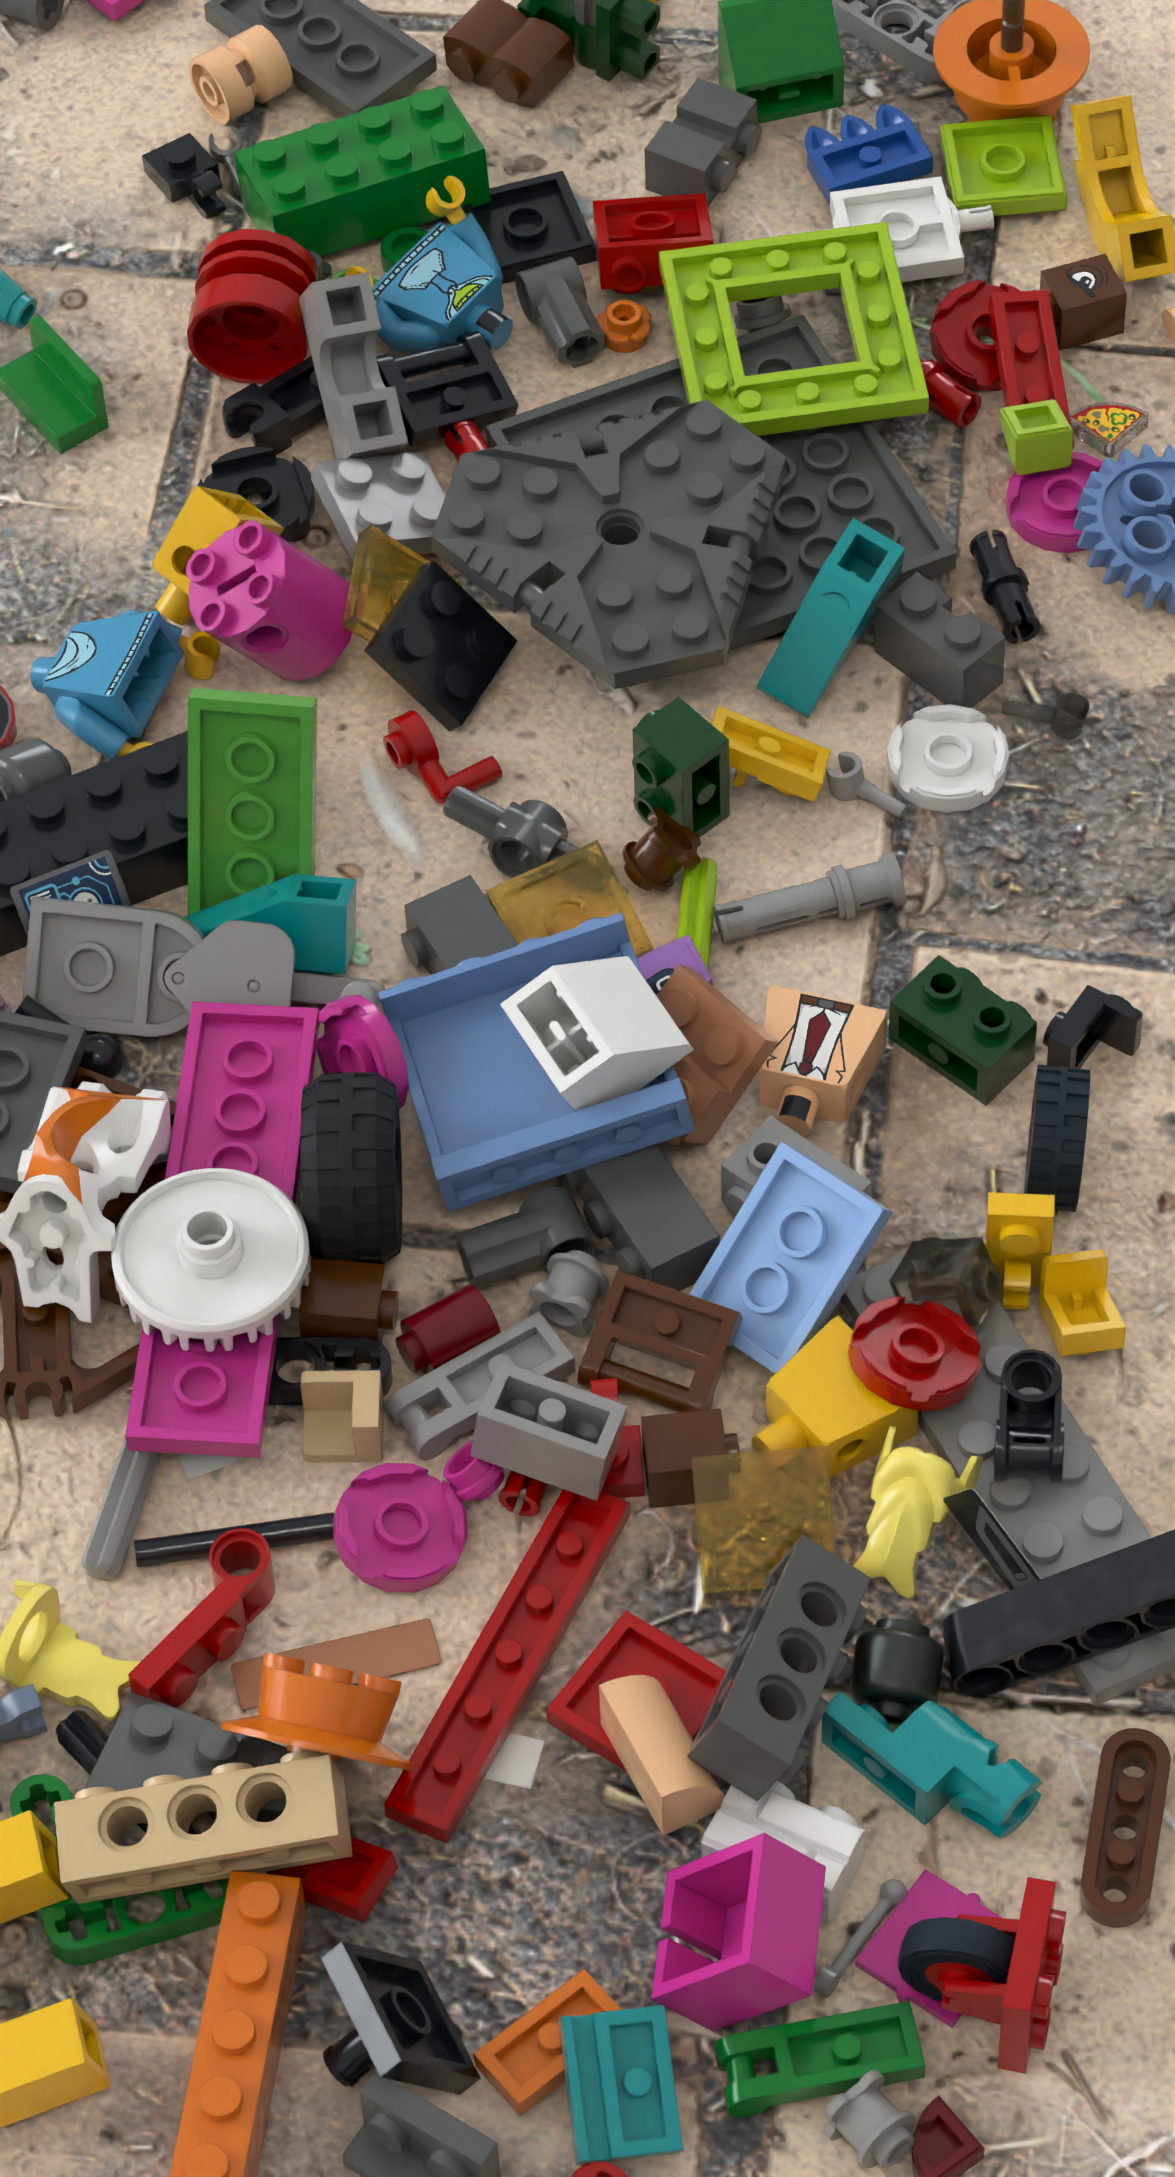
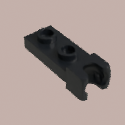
[222,356,326,455]

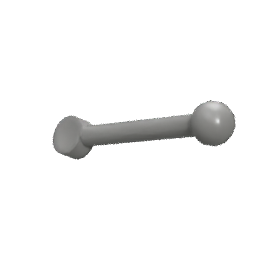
[814,1879,907,1998]

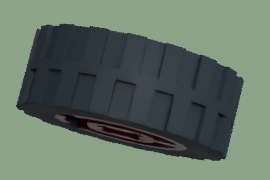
[1024,1065,1090,1212]

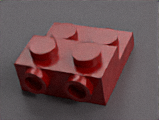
[592,193,714,294]

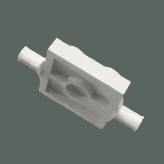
[800,176,994,282]

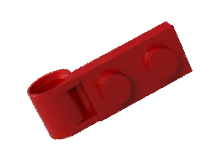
[128,1528,275,1708]

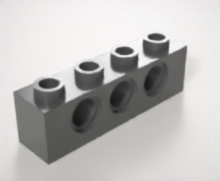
[687,1534,871,1802]

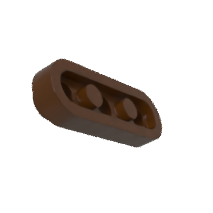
[1080,1728,1171,1928]

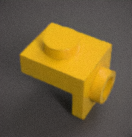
[1038,1249,1126,1356]

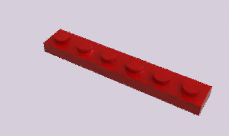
[384,1489,630,1844]

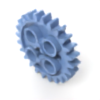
[1073,444,1175,615]

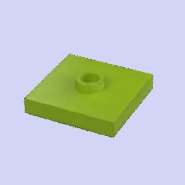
[939,115,1067,216]

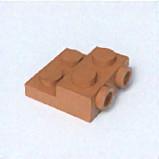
[657,965,778,1146]

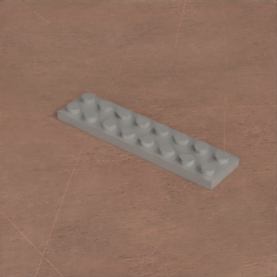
[840,1232,1175,1707]

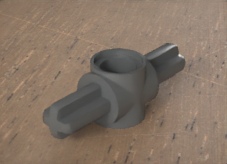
[443,786,614,895]

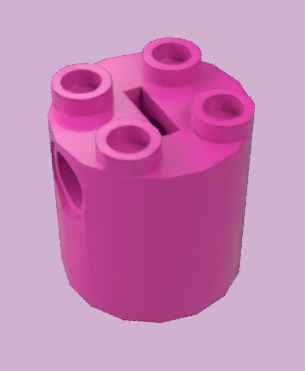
[186,521,357,681]

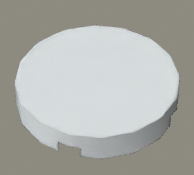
[887,704,1009,813]

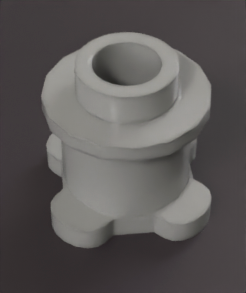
[528,1250,609,1338]
[823,2069,916,2168]

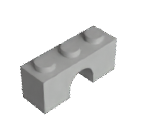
[298,272,408,460]

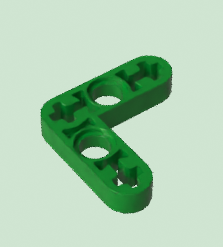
[10,1774,229,1966]

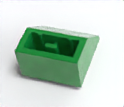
[718,0,844,124]

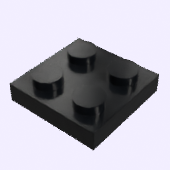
[364,560,518,731]

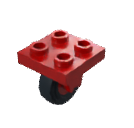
[898,1877,1067,2074]

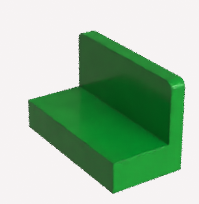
[0,315,109,454]

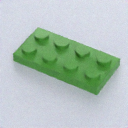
[188,688,317,915]

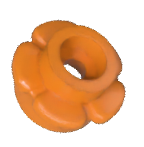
[596,300,652,353]

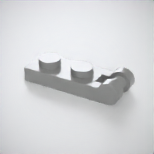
[384,1311,576,1461]

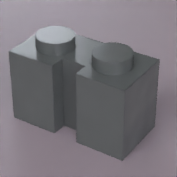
[644,78,762,207]
[874,572,1005,708]

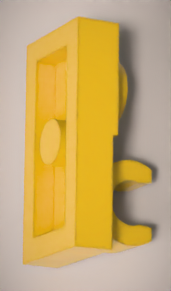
[710,705,831,802]
[984,1192,1055,1310]

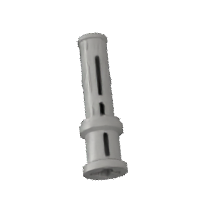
[713,851,906,944]

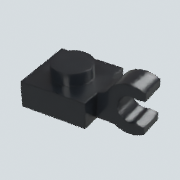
[142,133,226,219]

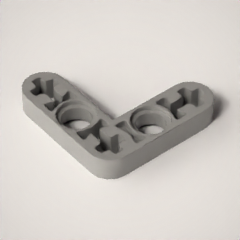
[832,0,973,83]

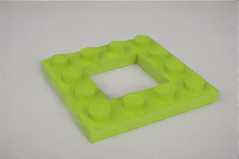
[659,222,929,436]

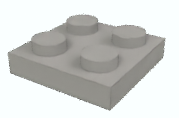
[311,452,445,561]

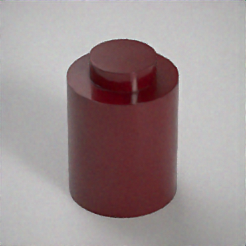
[395,1284,501,1374]

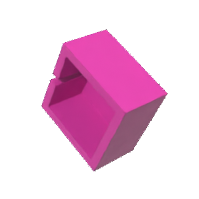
[651,1833,826,2032]

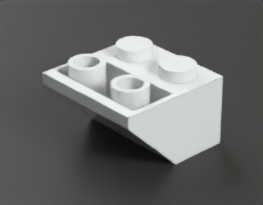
[500,956,694,1111]

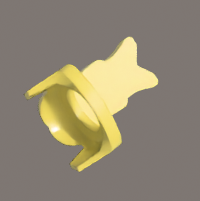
[853,1426,983,1599]
[0,1579,140,1721]

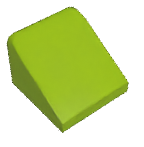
[999,399,1073,475]

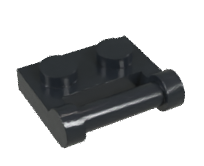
[376,331,519,446]

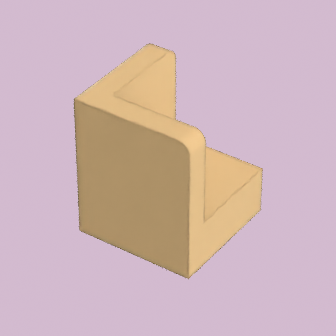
[300,1370,384,1463]

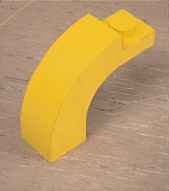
[1071,94,1175,283]

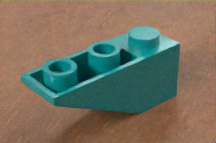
[756,518,905,718]
[178,874,357,975]

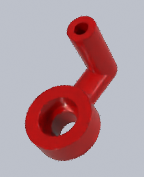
[383,710,502,805]

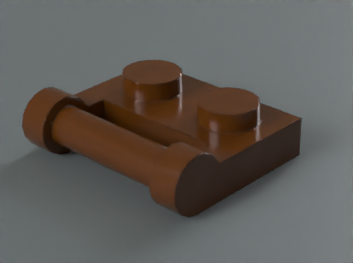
[577,1270,743,1412]

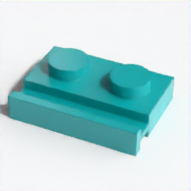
[558,2005,683,2165]

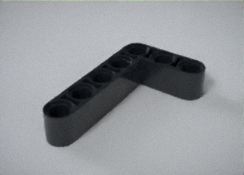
[941,1529,1175,1697]

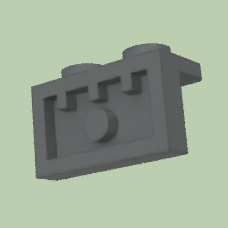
[342,2071,501,2177]

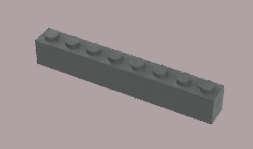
[401,875,720,1291]

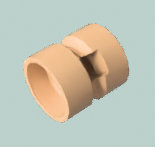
[188,25,293,124]

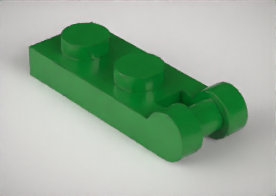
[713,2001,925,2118]

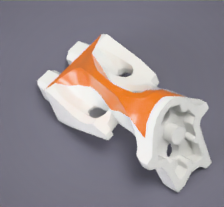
[0,1082,171,1323]

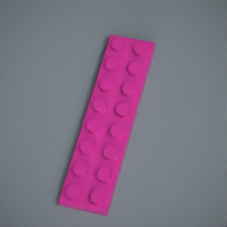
[125,1002,320,1458]

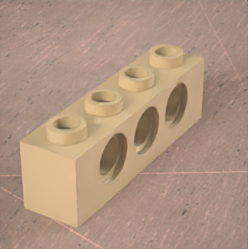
[54,1750,353,1904]

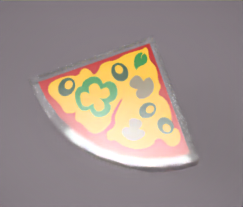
[1070,402,1149,459]

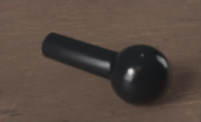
[15,995,124,1079]

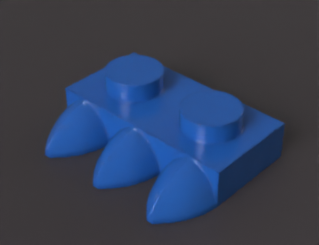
[805,104,933,205]

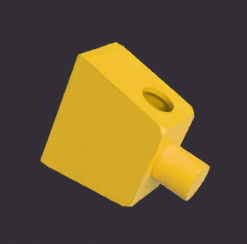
[152,485,285,626]
[752,1316,918,1477]

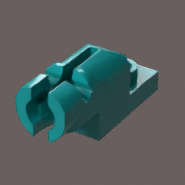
[822,1691,1042,1839]

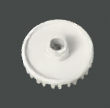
[111,1168,311,1352]

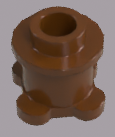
[622,808,701,892]

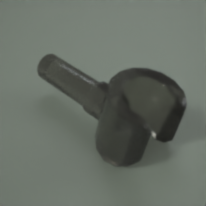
[1002,693,1090,741]

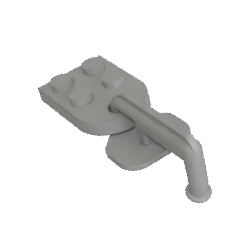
[22,897,385,1037]

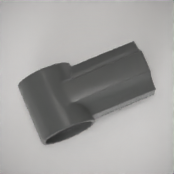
[515,256,605,368]
[455,1187,596,1288]

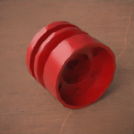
[187,229,319,384]

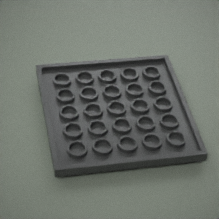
[486,315,956,687]

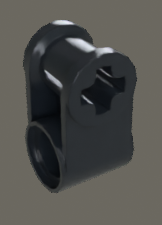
[994,1349,1064,1483]

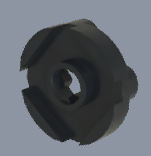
[197,446,315,542]

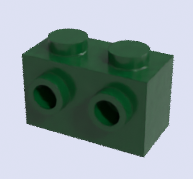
[632,697,730,838]
[889,955,1037,1106]

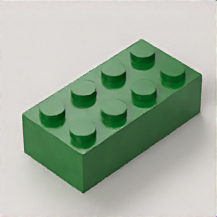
[234,85,491,257]

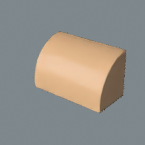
[599,1675,725,1836]

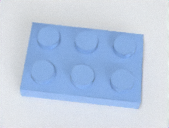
[689,1141,893,1374]

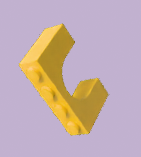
[0,1810,111,2128]

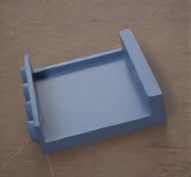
[378,912,695,1212]

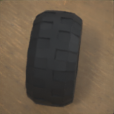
[300,1072,402,1264]

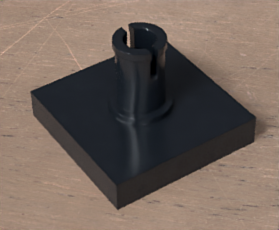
[321,1941,481,2095]

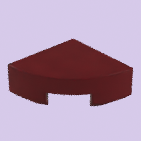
[911,2095,985,2177]

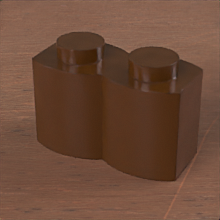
[443,0,574,107]

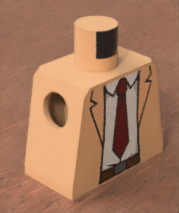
[758,985,887,1138]

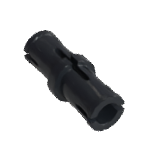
[969,530,1041,644]

